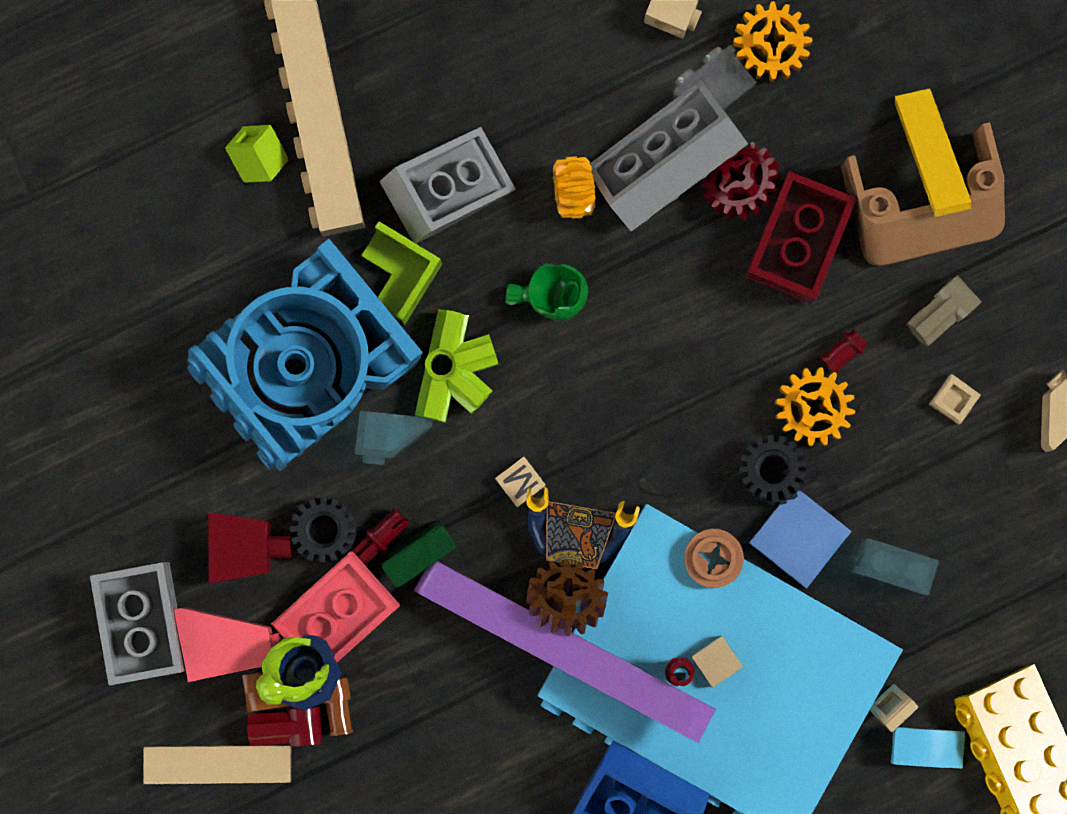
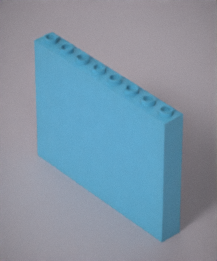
[538,504,903,814]

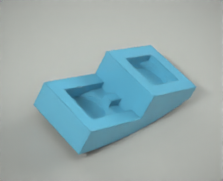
[891,727,965,768]

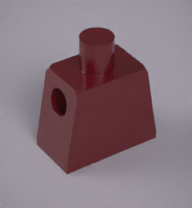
[208,513,292,583]

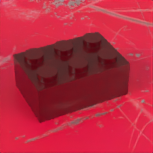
[745,171,857,304]

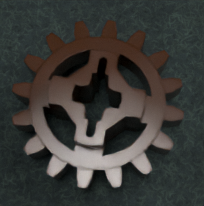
[526,559,608,636]

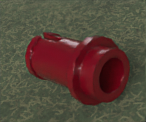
[820,329,868,373]

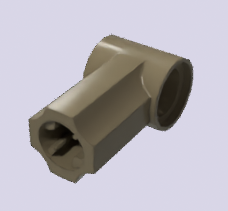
[906,275,981,347]

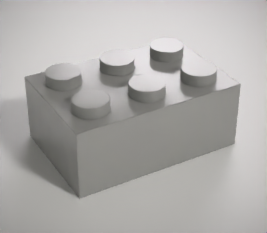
[90,562,186,686]

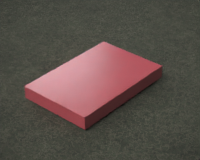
[271,551,401,663]

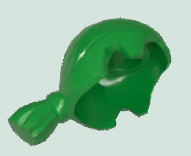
[505,263,588,321]

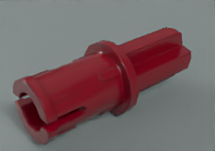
[345,507,410,565]

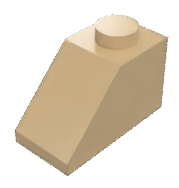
[1041,370,1067,452]

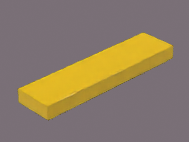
[895,88,971,217]

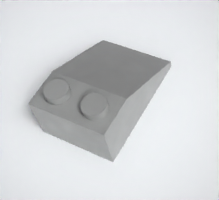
[379,127,516,244]

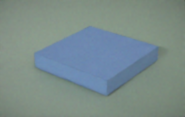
[749,490,852,588]

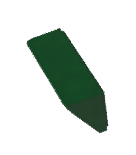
[380,520,456,587]

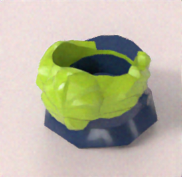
[256,635,342,711]

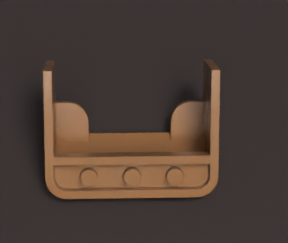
[840,122,1005,267]

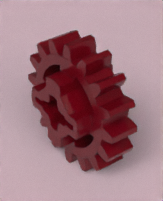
[702,142,782,220]

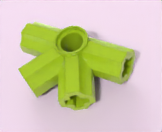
[415,309,499,423]

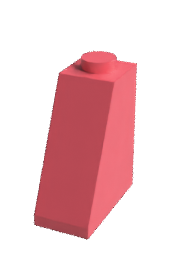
[174,608,281,682]

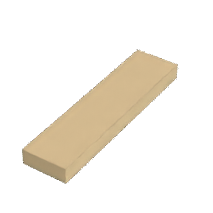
[144,745,291,784]

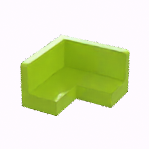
[361,222,442,325]

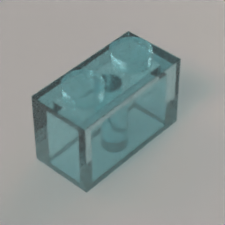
[852,538,939,596]

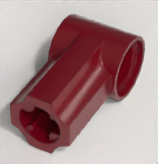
[247,706,322,746]

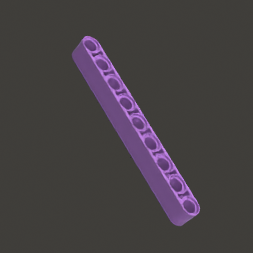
[414,562,716,743]

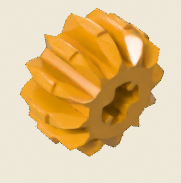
[553,156,596,219]

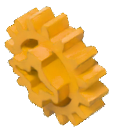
[733,1,812,82]
[775,367,855,447]

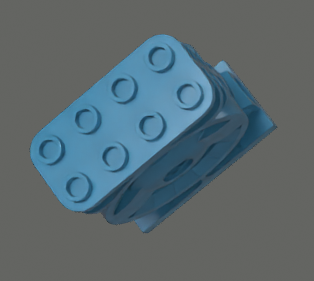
[187,239,423,471]

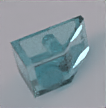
[355,411,434,465]

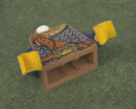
[526,487,640,569]

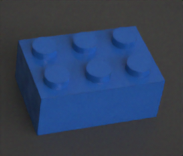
[573,741,710,814]

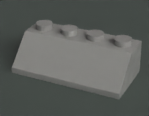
[590,80,748,231]

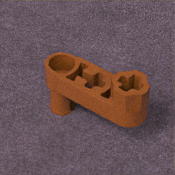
[242,672,353,736]

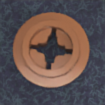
[684,529,744,588]

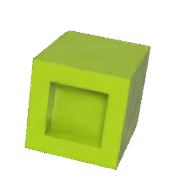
[225,125,288,183]

